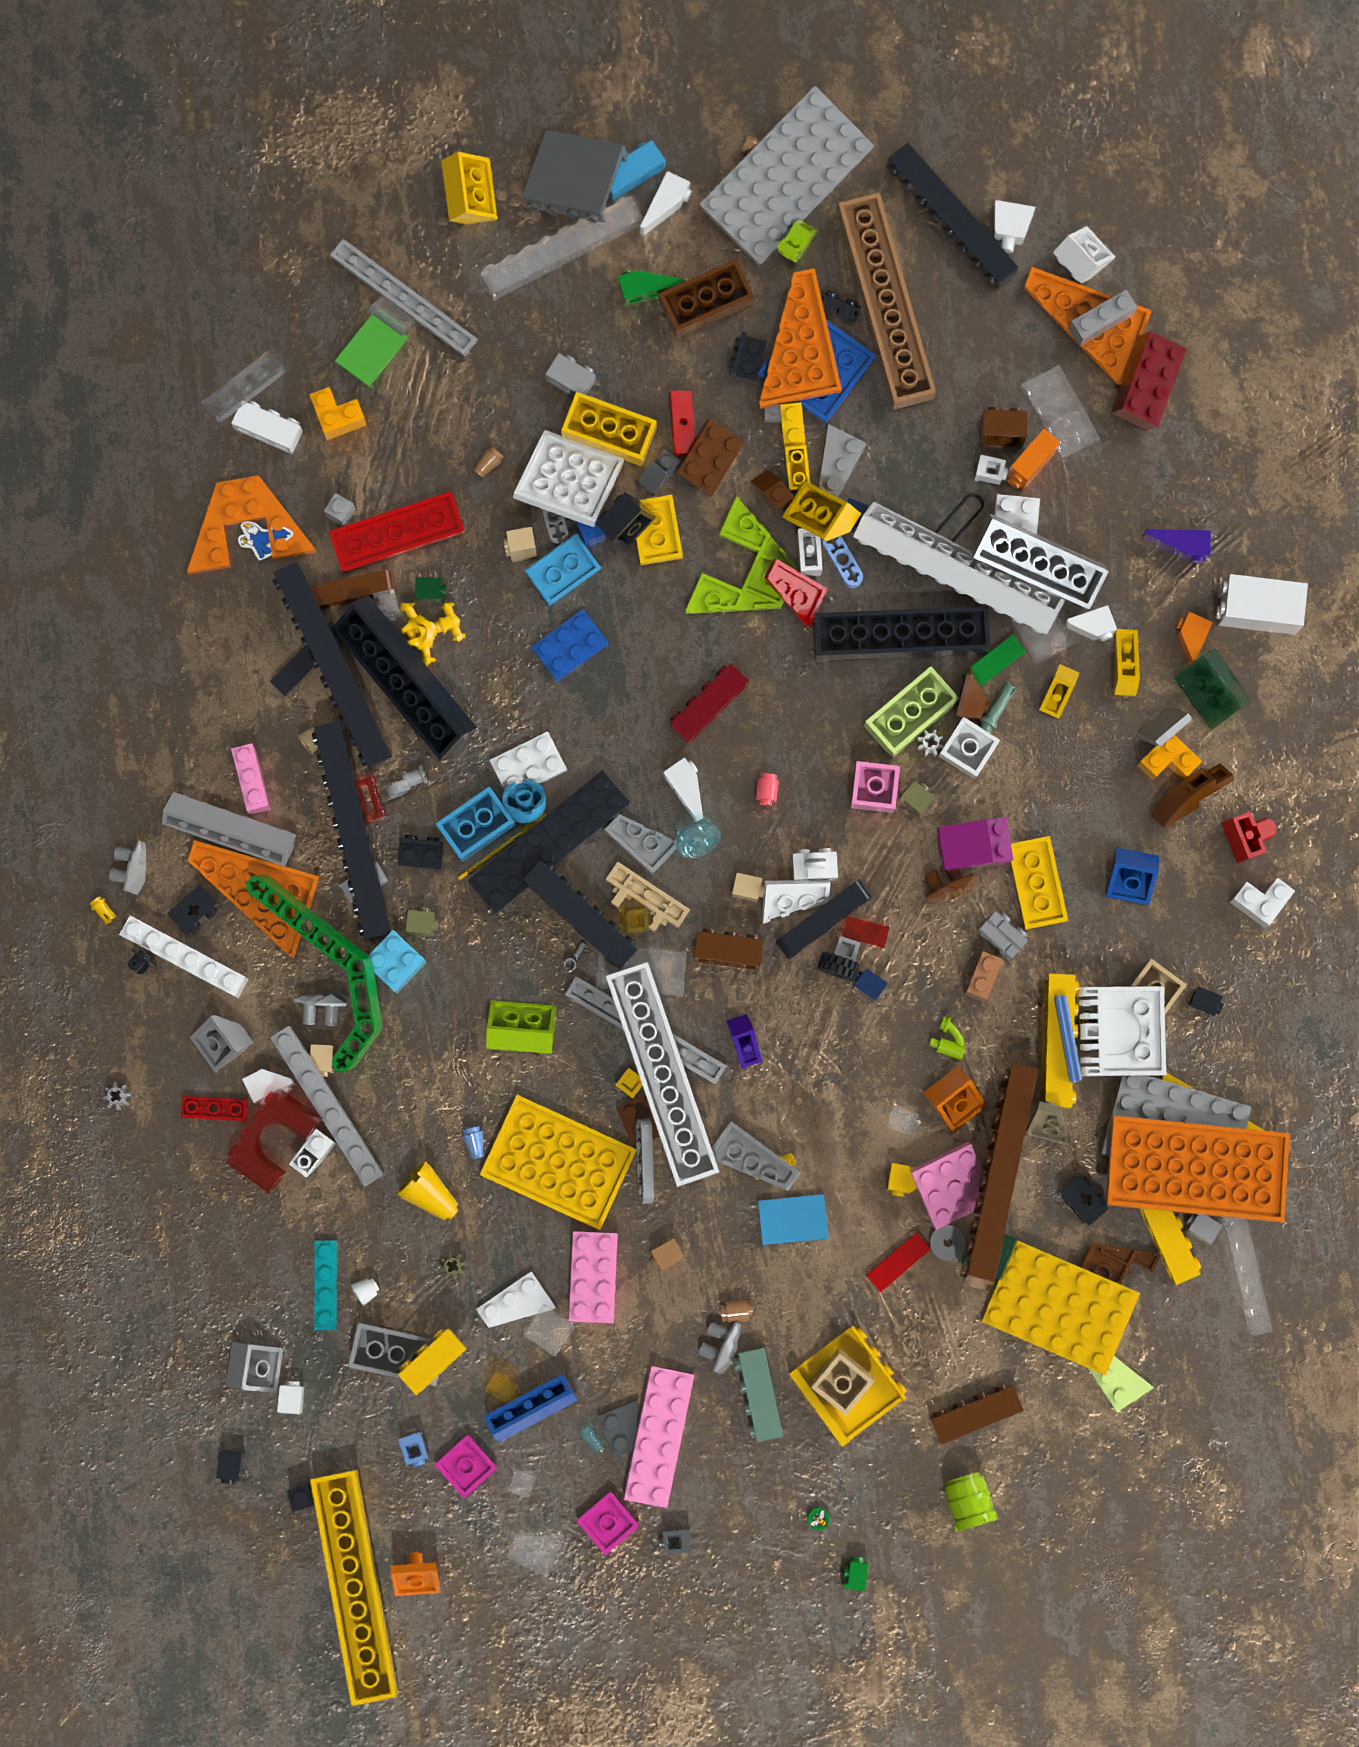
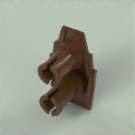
[925,869,975,904]

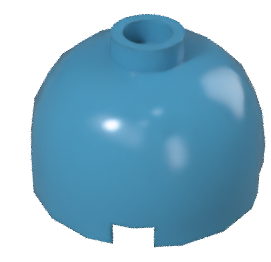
[502,780,546,824]

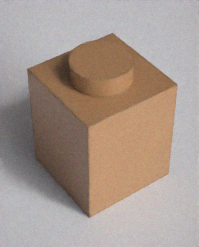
[649,1238,685,1271]

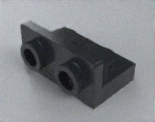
[728,332,767,384]
[397,835,444,871]

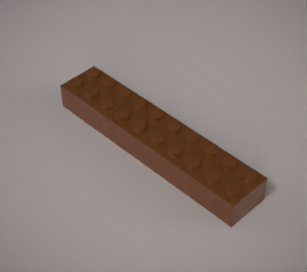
[960,1063,1039,1291]

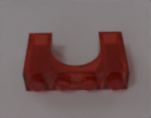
[226,1088,323,1194]

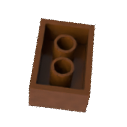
[694,928,763,971]

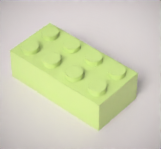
[864,666,960,758]

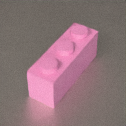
[231,743,271,815]

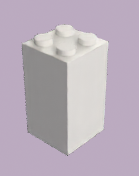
[1216,574,1308,635]

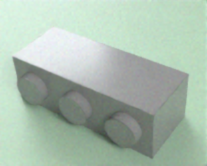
[1069,290,1138,346]

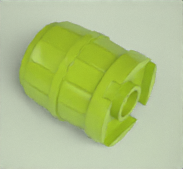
[944,1472,998,1532]

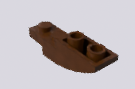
[1151,763,1234,828]

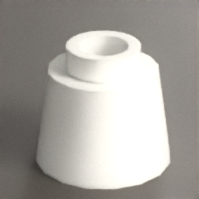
[350,1278,379,1306]

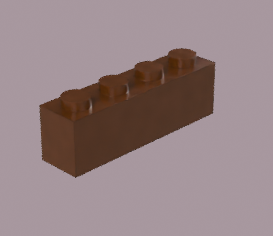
[929,1383,1024,1445]

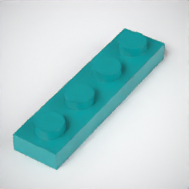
[314,1240,338,1330]

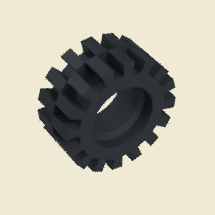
[817,952,860,981]

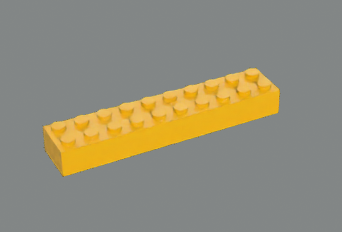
[310,1469,399,1706]

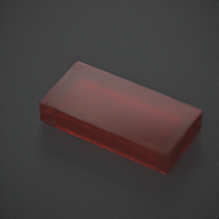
[842,916,890,949]

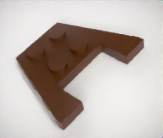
[1080,1243,1161,1329]

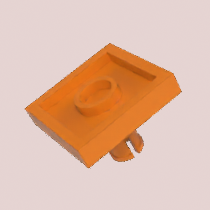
[391,1552,440,1596]

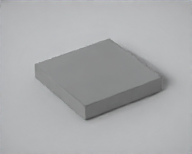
[1137,706,1192,747]

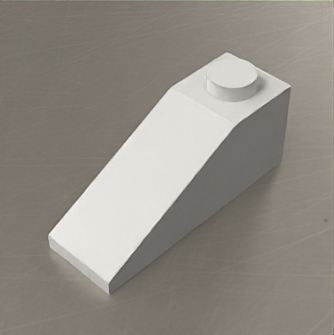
[640,171,692,235]
[663,758,704,828]

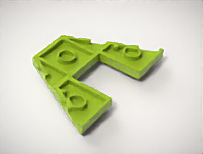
[685,496,798,614]

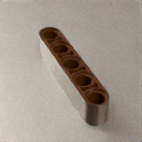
[309,570,397,610]

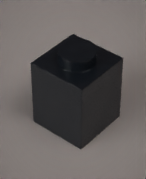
[1187,986,1224,1018]
[216,1450,245,1485]
[286,1482,315,1512]

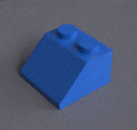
[1106,847,1159,905]

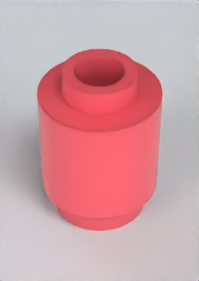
[755,773,779,806]

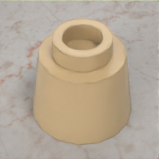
[297,727,319,755]

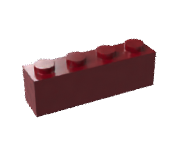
[670,663,749,746]

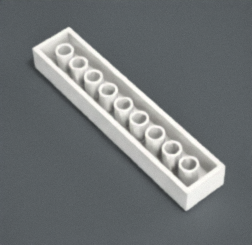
[853,502,1066,635]
[606,962,719,1187]

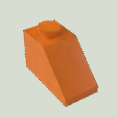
[1176,612,1213,665]

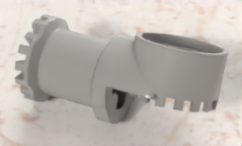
[385,765,428,799]

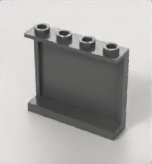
[522,130,629,223]

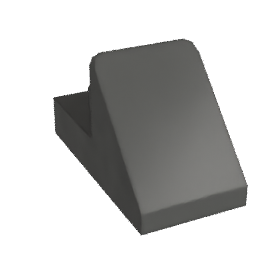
[638,449,681,496]

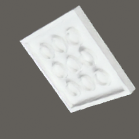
[513,430,624,527]

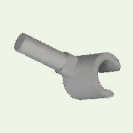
[564,942,586,971]

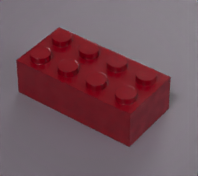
[1111,331,1187,430]

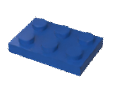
[531,609,609,682]

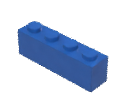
[484,1374,578,1443]

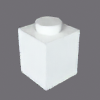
[277,1381,305,1414]

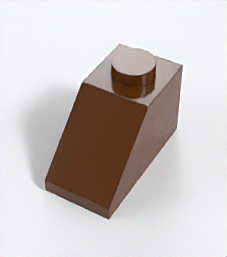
[750,469,794,515]

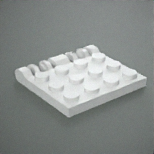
[1079,986,1166,1076]

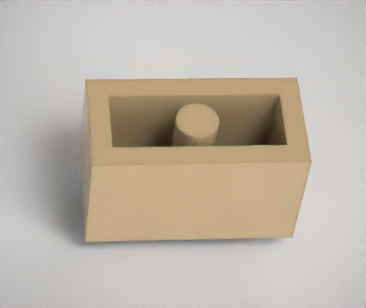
[503,527,537,562]

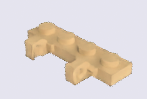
[605,862,690,933]

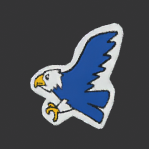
[238,522,293,560]

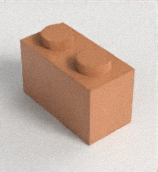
[965,951,1003,1002]

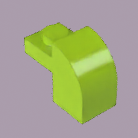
[776,219,818,263]

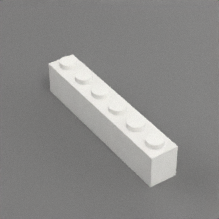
[119,916,249,999]

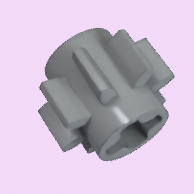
[103,1082,132,1110]

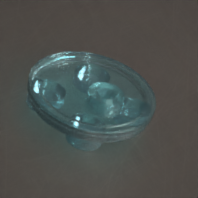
[676,818,721,858]

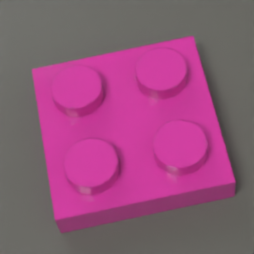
[435,1434,498,1498]
[577,1491,640,1556]

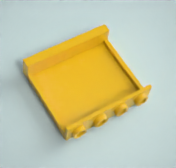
[788,1326,907,1447]

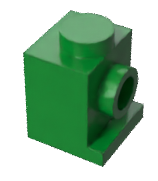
[842,1556,869,1591]

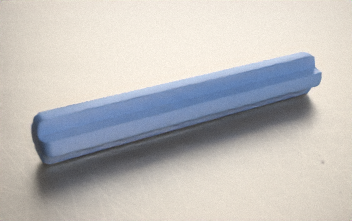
[1054,995,1082,1083]

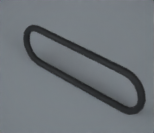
[935,493,984,542]

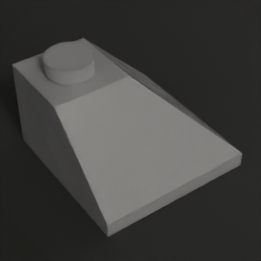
[190,1015,254,1072]

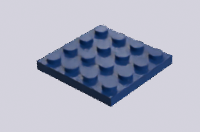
[757,320,876,424]

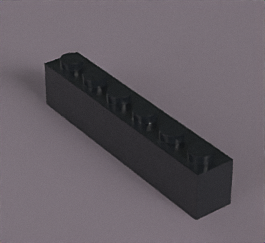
[522,860,638,969]

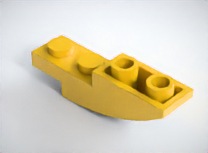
[780,403,810,490]

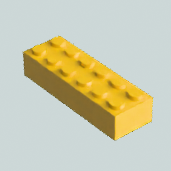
[1040,974,1079,1110]

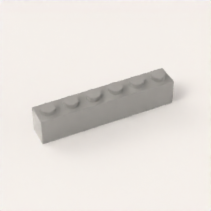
[162,792,296,867]

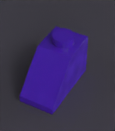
[726,1014,763,1068]

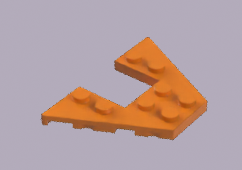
[187,475,316,574]

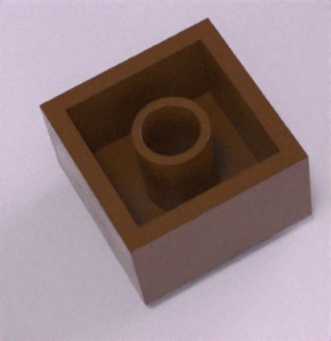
[979,407,1028,448]

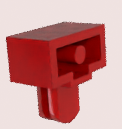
[1221,811,1277,863]

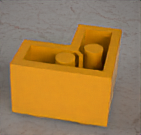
[309,387,367,440]
[1137,735,1202,781]

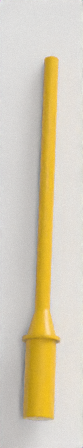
[458,812,547,880]

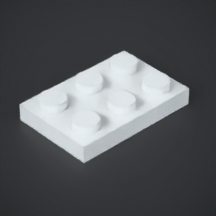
[490,732,567,790]

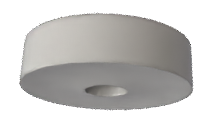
[930,1225,966,1261]

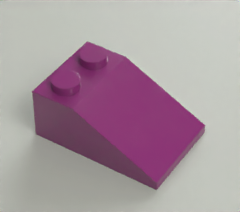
[937,818,1013,871]

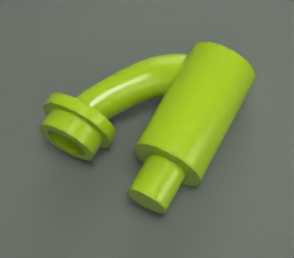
[929,1016,966,1060]

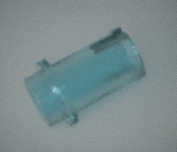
[579,1426,606,1456]

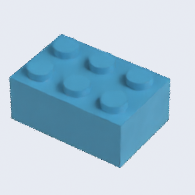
[436,786,516,863]

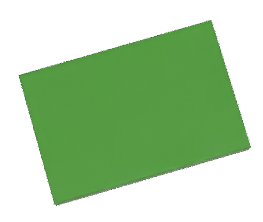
[335,312,408,387]

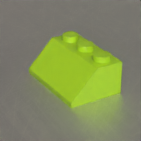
[486,1000,556,1054]

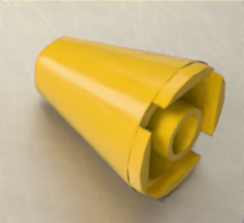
[396,1161,458,1220]

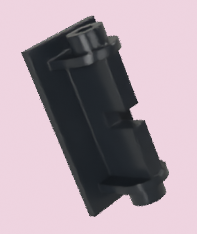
[820,290,862,323]
[128,948,156,975]

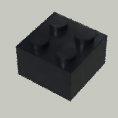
[596,493,657,548]

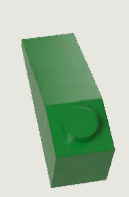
[618,270,686,306]

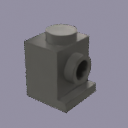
[659,1528,691,1555]

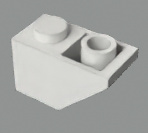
[242,1069,296,1105]
[289,1129,336,1178]

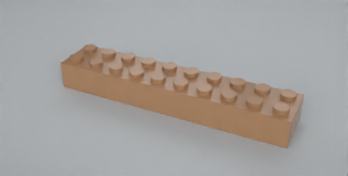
[837,193,936,410]

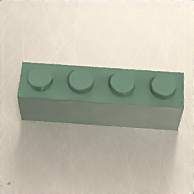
[735,1348,783,1442]

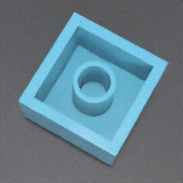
[369,930,427,994]

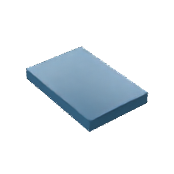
[524,533,601,606]
[758,1194,829,1245]

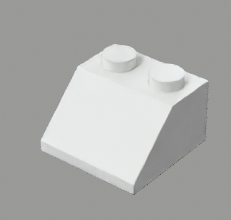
[1053,226,1115,283]
[938,717,1000,779]

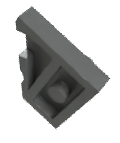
[598,1400,638,1459]

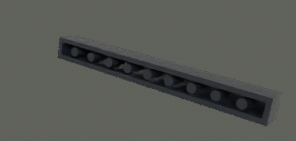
[272,561,393,769]
[312,721,392,940]

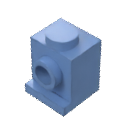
[398,1432,429,1468]

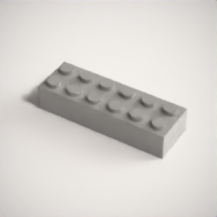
[971,513,1109,610]

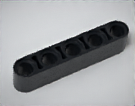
[775,879,873,960]

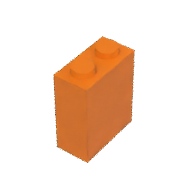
[1006,428,1060,491]

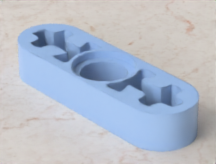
[822,536,863,588]

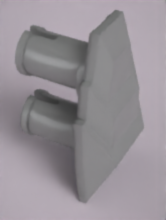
[109,840,146,895]
[294,991,349,1026]
[699,1322,741,1374]

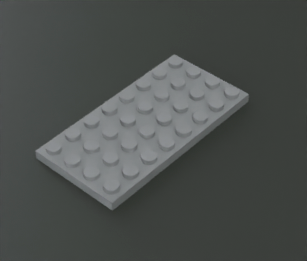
[699,86,875,266]

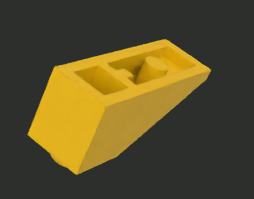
[1114,629,1140,696]

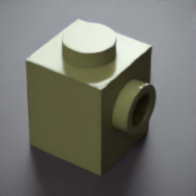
[899,781,935,817]
[406,907,439,936]

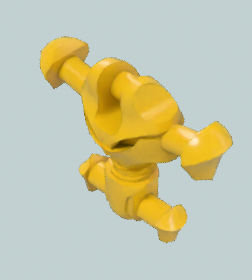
[399,602,466,666]

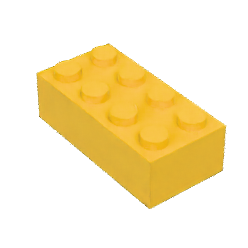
[561,392,657,467]

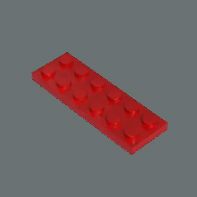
[329,491,465,573]

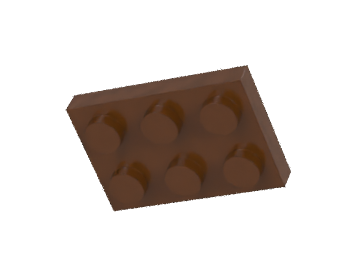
[676,419,745,497]
[616,1095,660,1148]

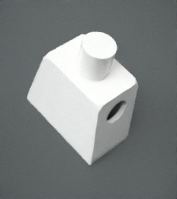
[993,200,1035,254]

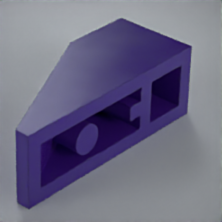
[1143,529,1211,564]

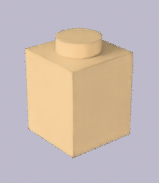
[732,873,764,902]
[310,1045,335,1077]

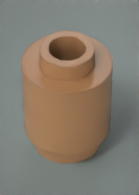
[720,1298,753,1323]

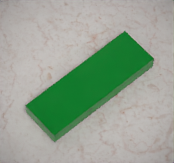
[962,635,1026,686]

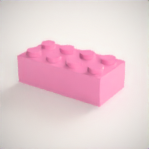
[569,1232,618,1323]

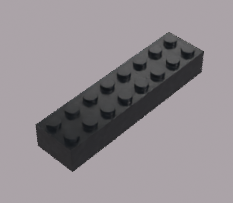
[331,596,477,760]
[814,606,990,661]
[467,770,630,917]

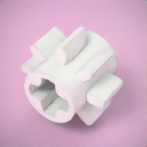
[917,730,944,757]

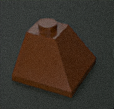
[956,668,990,718]

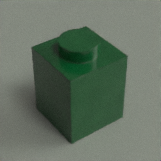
[415,577,447,604]

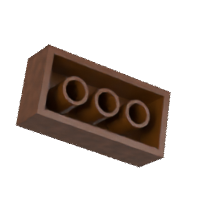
[659,259,754,339]

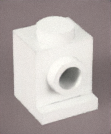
[974,455,1008,485]

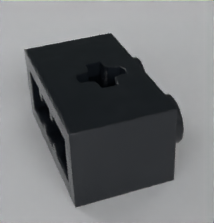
[167,884,220,936]
[1058,1175,1109,1227]

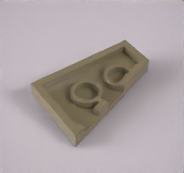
[1026,1101,1070,1145]

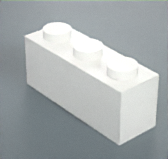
[231,401,303,454]

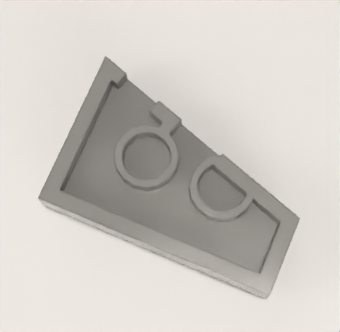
[819,424,866,498]

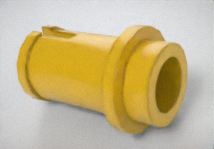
[90,896,117,925]

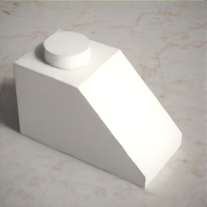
[1065,605,1117,641]

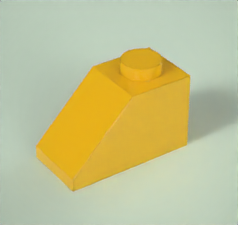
[1039,664,1079,719]
[886,1163,917,1197]

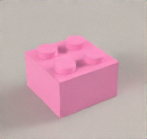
[850,761,900,813]

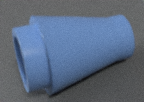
[461,1125,485,1159]

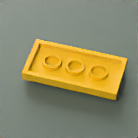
[1010,836,1068,930]

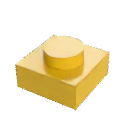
[615,1068,642,1099]

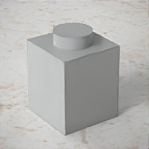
[324,493,356,527]
[1185,1214,1223,1245]

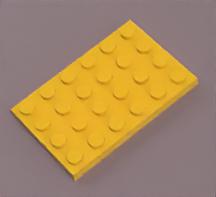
[480,1095,636,1230]
[982,1240,1140,1376]

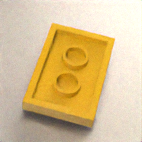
[636,495,683,566]

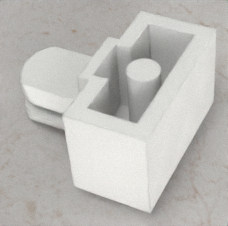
[792,848,838,881]

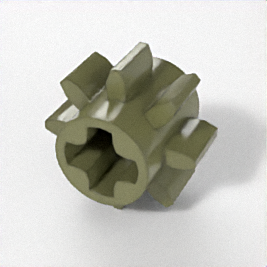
[439,1253,467,1280]

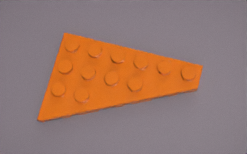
[1024,267,1152,387]
[759,268,842,409]
[187,840,320,958]

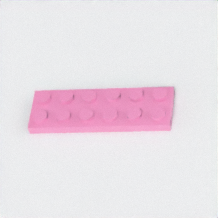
[622,1366,694,1508]

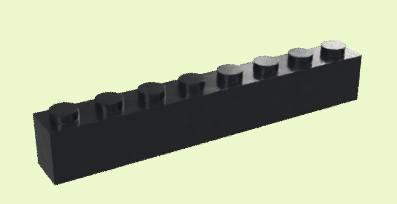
[887,142,1019,290]

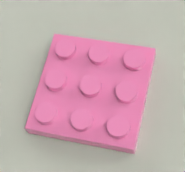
[910,1142,983,1230]

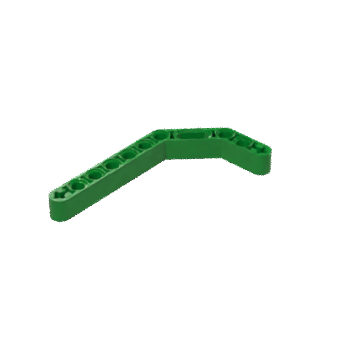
[246,875,382,1073]

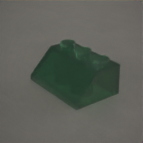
[1174,649,1253,730]

